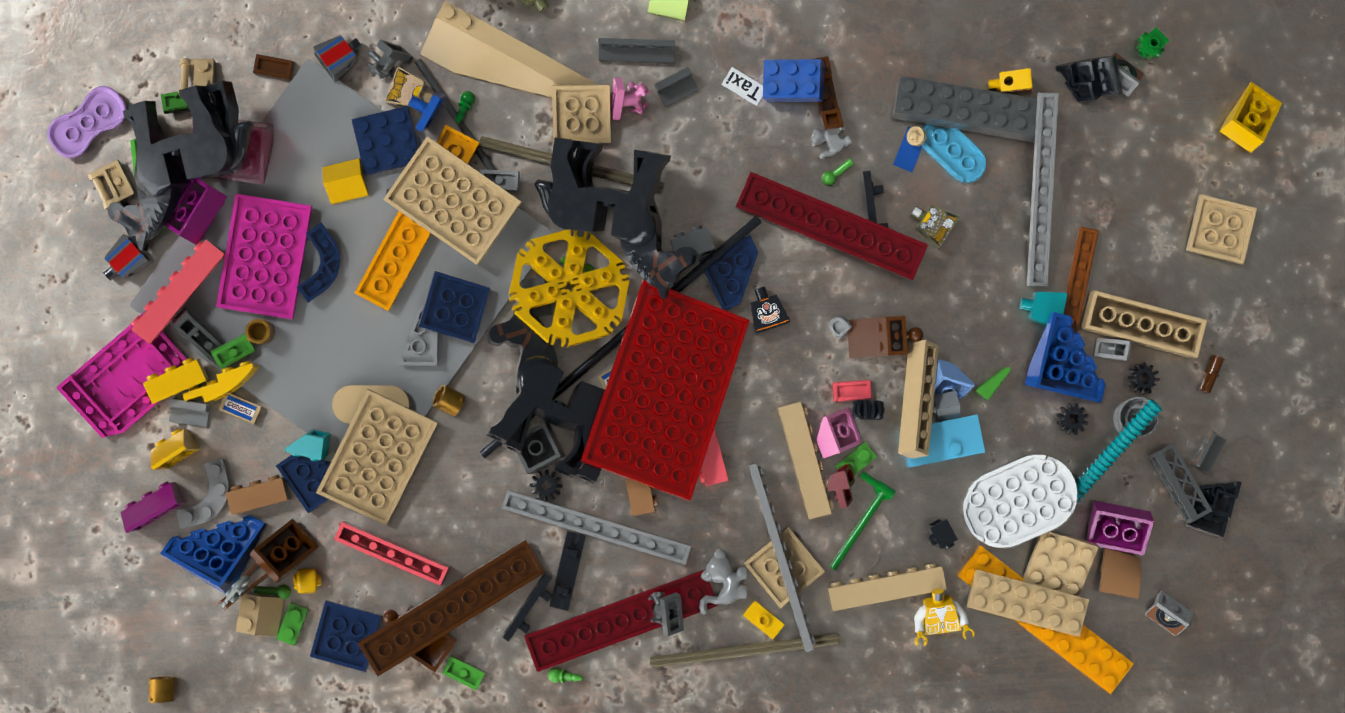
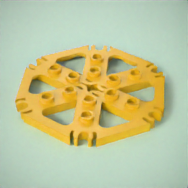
[508,229,630,348]

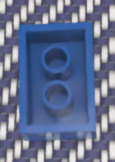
[763,59,825,102]

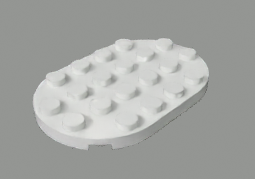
[963,455,1078,548]

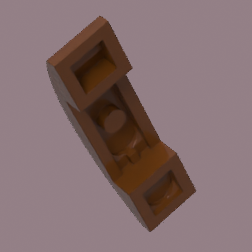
[815,56,844,130]

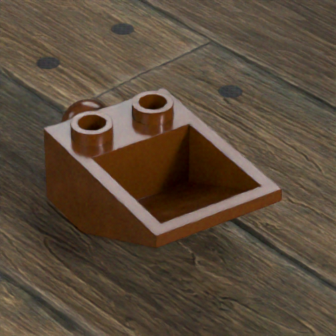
[848,316,923,358]
[383,605,457,672]

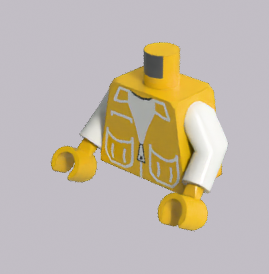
[914,588,974,646]

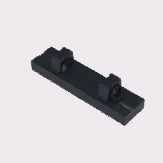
[863,171,889,228]
[550,531,586,611]
[502,571,552,642]

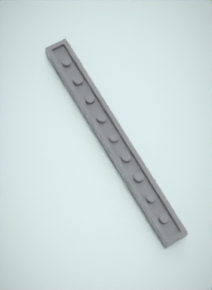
[1027,93,1059,286]
[748,463,816,652]
[501,490,691,565]

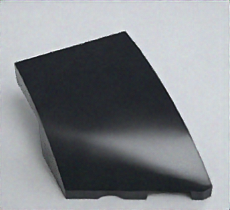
[1055,55,1123,102]
[1185,481,1242,539]

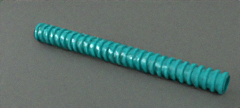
[1075,399,1163,506]

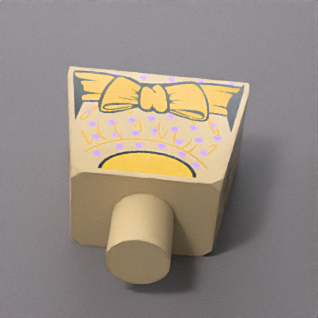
[385,67,434,109]

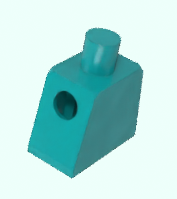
[1019,292,1067,326]

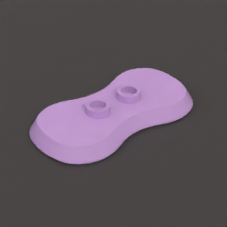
[47,86,127,158]

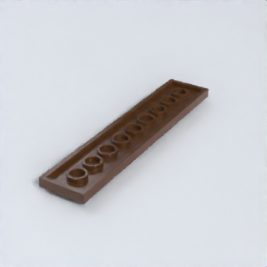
[357,539,545,676]

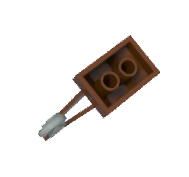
[218,518,319,610]

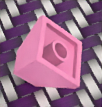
[816,407,863,458]

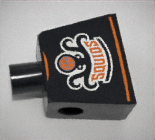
[750,287,790,334]

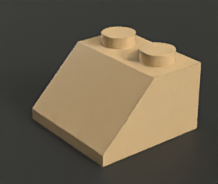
[235,592,285,636]

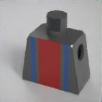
[313,36,362,83]
[103,234,153,281]

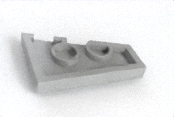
[399,308,438,366]

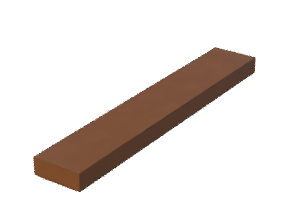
[1064,226,1099,333]

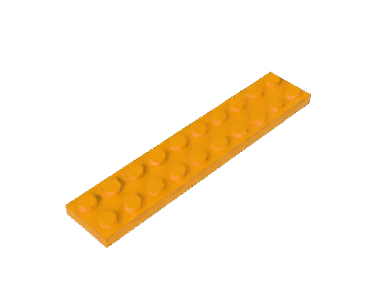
[355,124,480,311]
[956,545,1134,694]

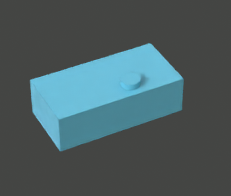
[899,414,985,468]

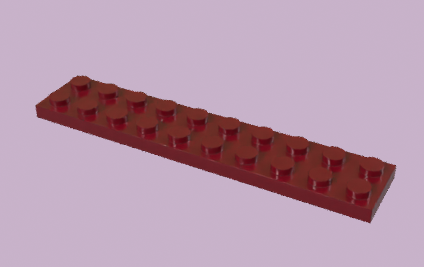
[736,171,928,281]
[524,569,718,672]

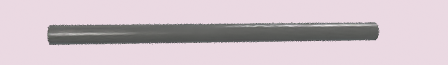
[415,59,495,170]

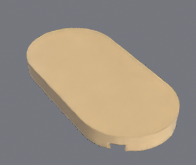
[332,385,410,424]

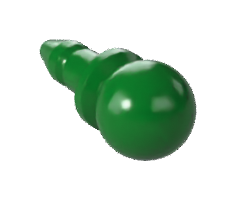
[456,91,475,123]

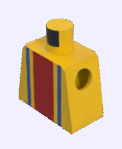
[988,68,1032,95]

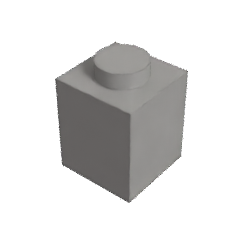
[933,391,961,422]

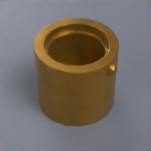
[245,319,275,345]
[432,384,465,417]
[148,676,175,703]

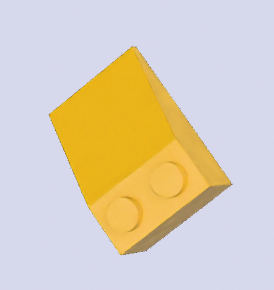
[1220,82,1282,153]
[151,428,200,470]

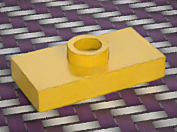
[743,600,785,639]

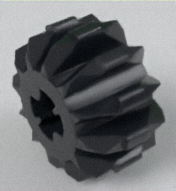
[1126,362,1160,395]
[852,400,885,420]
[1056,403,1089,435]
[530,469,563,502]

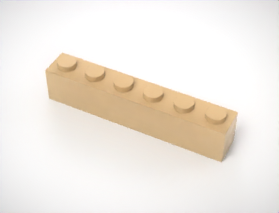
[898,340,939,459]
[778,402,834,520]
[827,563,947,611]

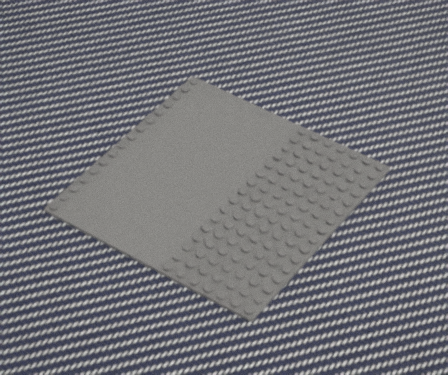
[130,59,553,453]

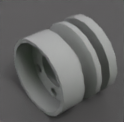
[1113,397,1159,439]

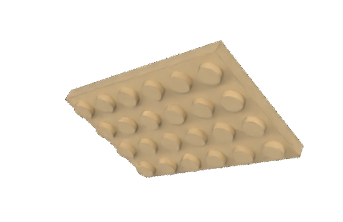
[383,137,522,265]
[316,389,438,525]

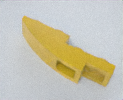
[182,361,259,403]

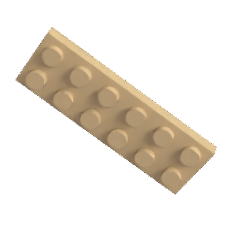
[966,569,1089,637]

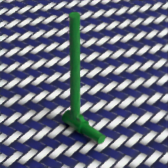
[829,471,896,571]

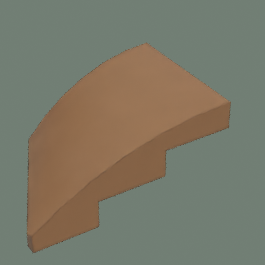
[1099,548,1141,599]

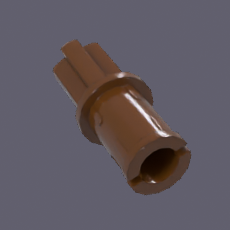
[1200,355,1225,393]

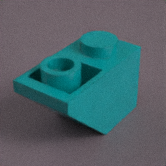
[285,429,331,461]

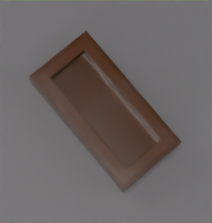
[253,54,295,81]

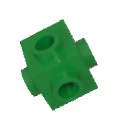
[1136,27,1169,60]

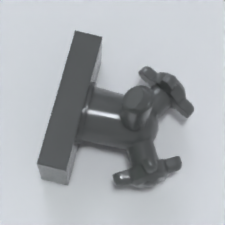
[367,39,412,79]
[648,591,684,636]

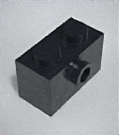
[925,517,958,550]

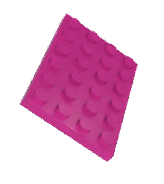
[216,194,313,320]

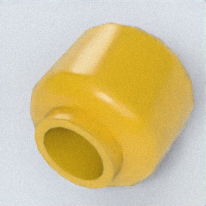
[293,568,321,594]

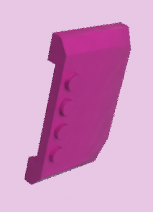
[56,311,188,438]

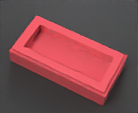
[832,380,872,402]

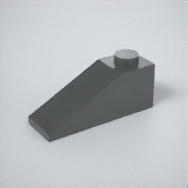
[172,307,223,365]

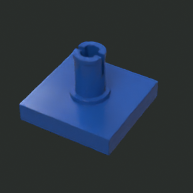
[408,92,446,132]

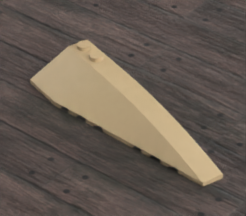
[420,1,612,102]

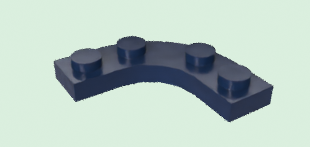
[296,222,340,303]

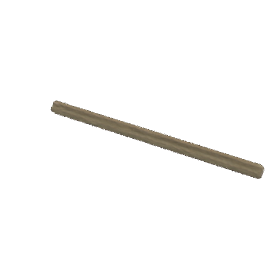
[479,136,664,193]
[649,633,840,668]

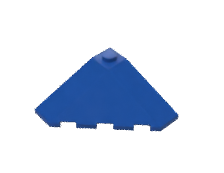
[1025,312,1106,403]
[160,515,266,594]

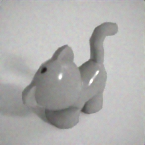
[699,549,747,614]

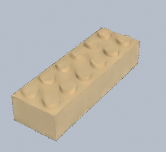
[1080,291,1207,358]

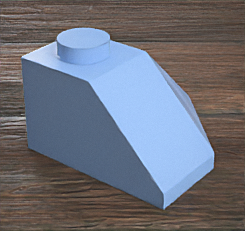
[934,359,975,399]

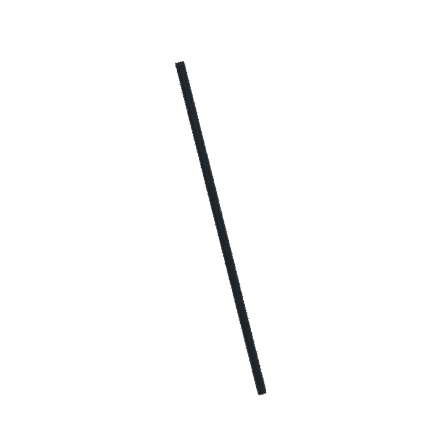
[479,216,762,459]

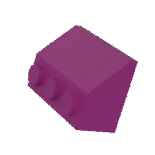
[165,179,227,245]
[120,481,187,533]
[1087,500,1154,556]

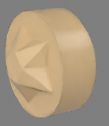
[907,126,927,146]

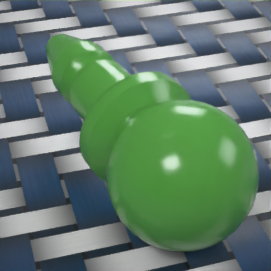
[548,667,583,683]

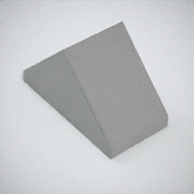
[1094,337,1132,362]

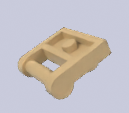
[178,58,215,96]
[88,160,136,210]

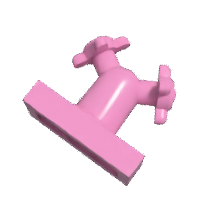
[610,77,651,120]

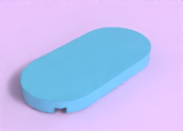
[922,124,986,183]

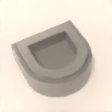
[829,316,853,340]

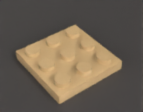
[552,84,611,143]
[1186,194,1257,265]
[744,527,825,608]
[1023,530,1099,596]

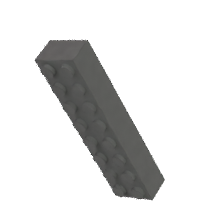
[892,76,1037,143]

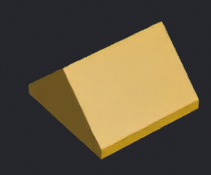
[322,158,369,204]

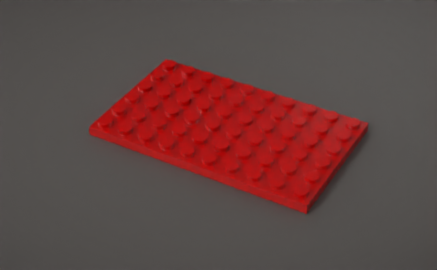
[581,279,750,501]

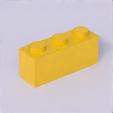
[143,357,209,404]

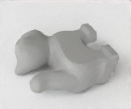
[811,127,852,160]

